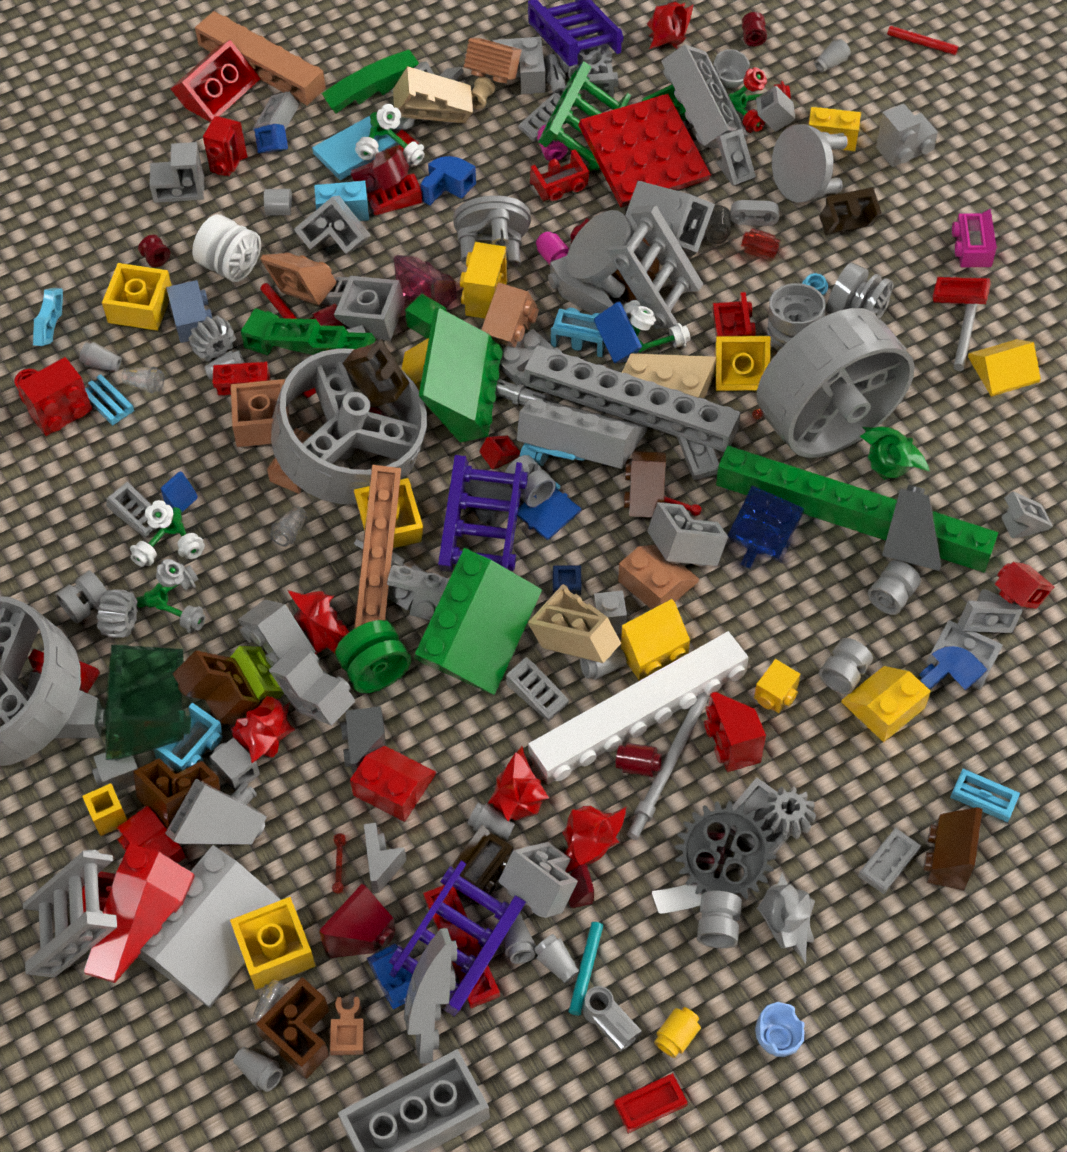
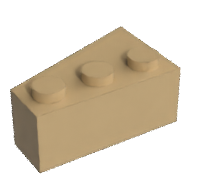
[393,66,473,123]
[622,354,716,399]
[528,584,621,663]

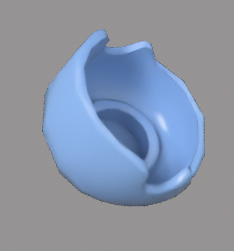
[755,1002,804,1057]

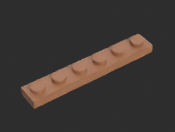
[354,465,401,629]

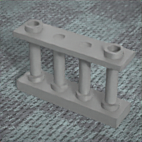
[606,205,703,329]
[23,850,117,978]

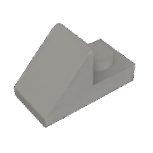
[716,128,756,185]
[1002,491,1053,538]
[958,589,1023,633]
[364,823,406,894]

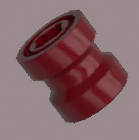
[741,12,767,47]

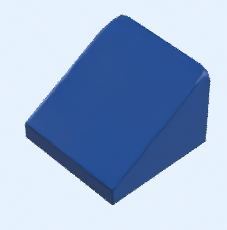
[254,124,288,154]
[160,471,198,512]

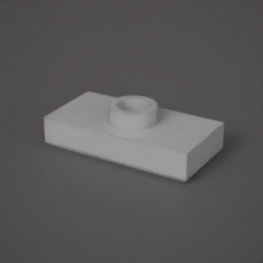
[858,828,921,894]

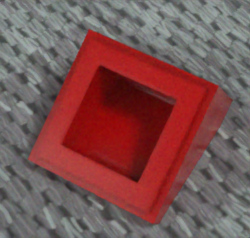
[479,435,520,469]

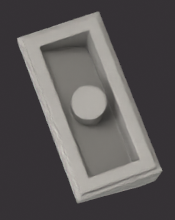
[253,91,299,130]

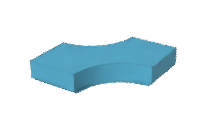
[33,288,63,346]

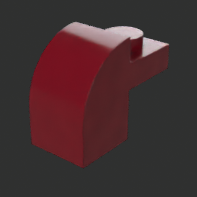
[351,144,409,194]

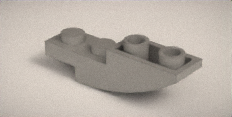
[404,928,457,1063]

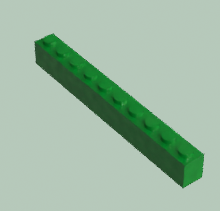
[716,445,999,573]

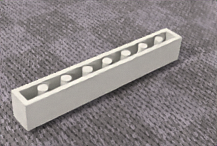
[528,631,749,784]

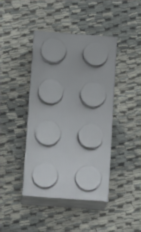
[338,1049,490,1152]

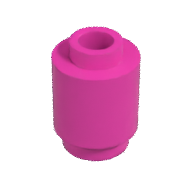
[537,125,568,161]
[536,231,569,266]

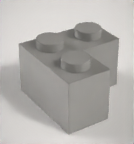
[493,37,545,94]
[876,103,938,167]
[149,142,204,203]
[294,195,371,254]
[647,502,728,567]
[238,599,316,667]
[269,646,355,726]
[498,842,578,918]

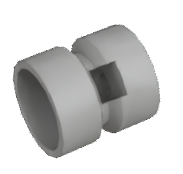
[505,455,556,507]
[868,560,921,615]
[55,570,106,624]
[819,638,873,694]
[697,891,742,949]

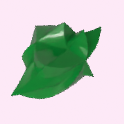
[859,426,930,480]

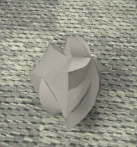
[756,873,815,964]

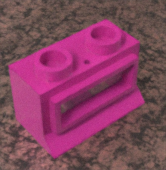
[952,209,997,267]

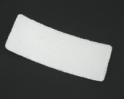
[652,882,707,914]

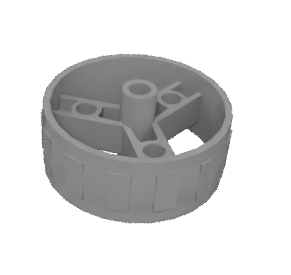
[757,308,915,458]
[271,349,427,505]
[0,596,81,766]

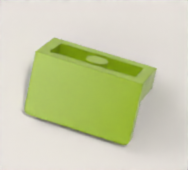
[230,646,284,702]

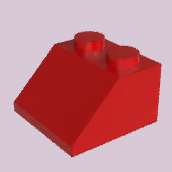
[350,745,436,822]

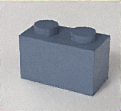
[166,280,212,343]

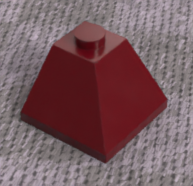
[319,884,396,958]

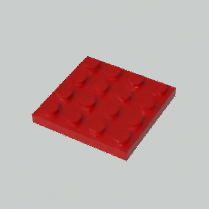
[578,94,711,208]

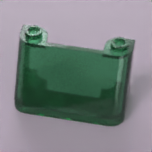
[105,644,191,761]

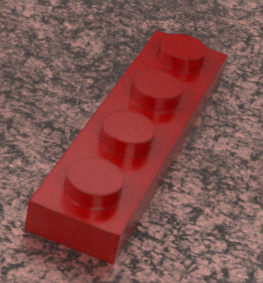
[423,885,500,1009]

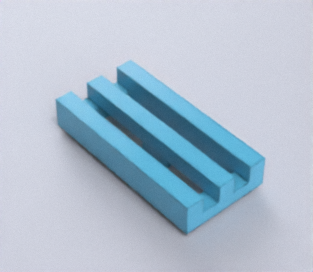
[85,374,134,426]
[950,769,1020,822]

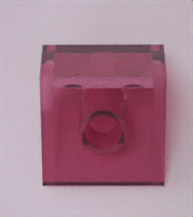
[393,255,457,308]

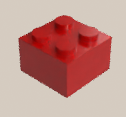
[18,357,93,436]

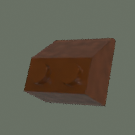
[923,807,983,891]

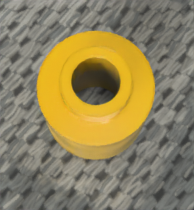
[654,1007,701,1058]

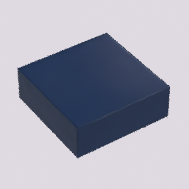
[553,565,581,595]

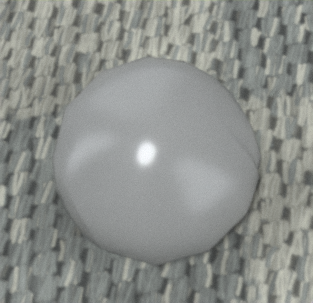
[713,49,750,88]

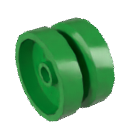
[335,620,412,693]

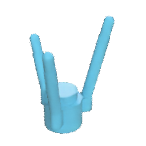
[520,443,585,490]

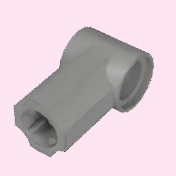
[582,986,642,1052]

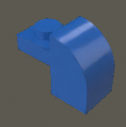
[420,156,476,205]
[919,646,988,690]
[367,944,413,1009]

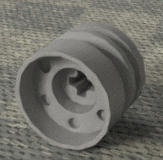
[826,263,893,319]
[767,283,825,351]

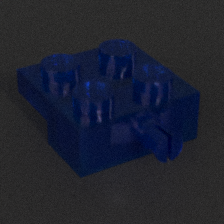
[728,486,804,570]

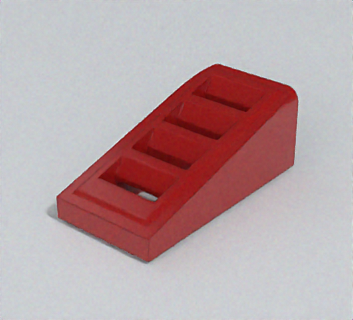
[367,173,422,216]

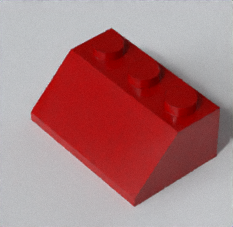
[170,40,260,122]

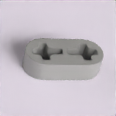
[731,200,779,226]

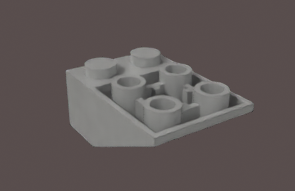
[625,181,715,257]

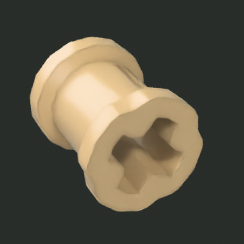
[471,77,495,110]

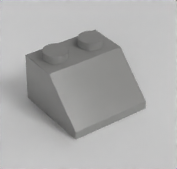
[334,276,405,341]

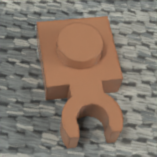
[330,997,364,1055]

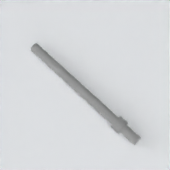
[627,692,710,840]

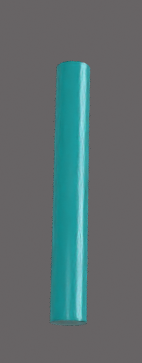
[568,922,603,1016]

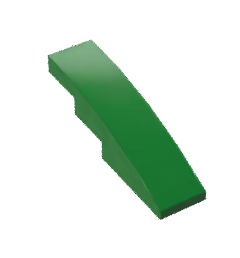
[321,49,419,114]
[263,318,376,355]

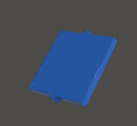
[517,488,581,541]

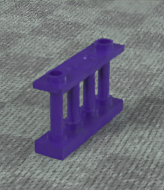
[528,0,624,66]
[438,455,528,572]
[389,861,526,1017]

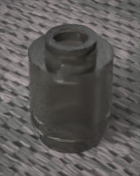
[705,205,731,244]

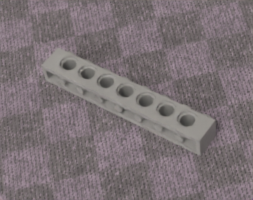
[524,345,741,452]

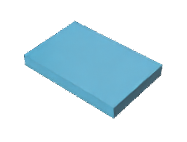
[312,116,398,180]

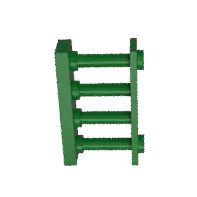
[538,61,631,173]

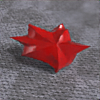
[647,2,693,49]
[287,590,349,655]
[232,696,295,763]
[488,746,549,822]
[562,806,627,873]

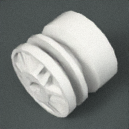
[192,214,261,282]

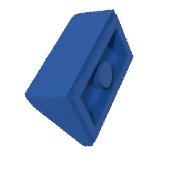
[594,302,642,364]

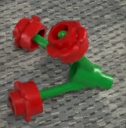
[728,67,791,133]

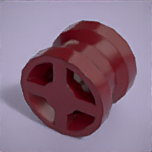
[138,234,171,268]

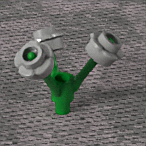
[136,559,206,633]

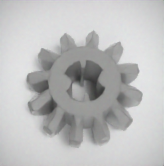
[188,315,236,362]
[96,589,138,638]
[762,786,816,840]

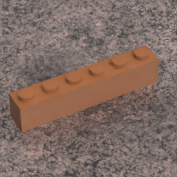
[195,11,326,105]

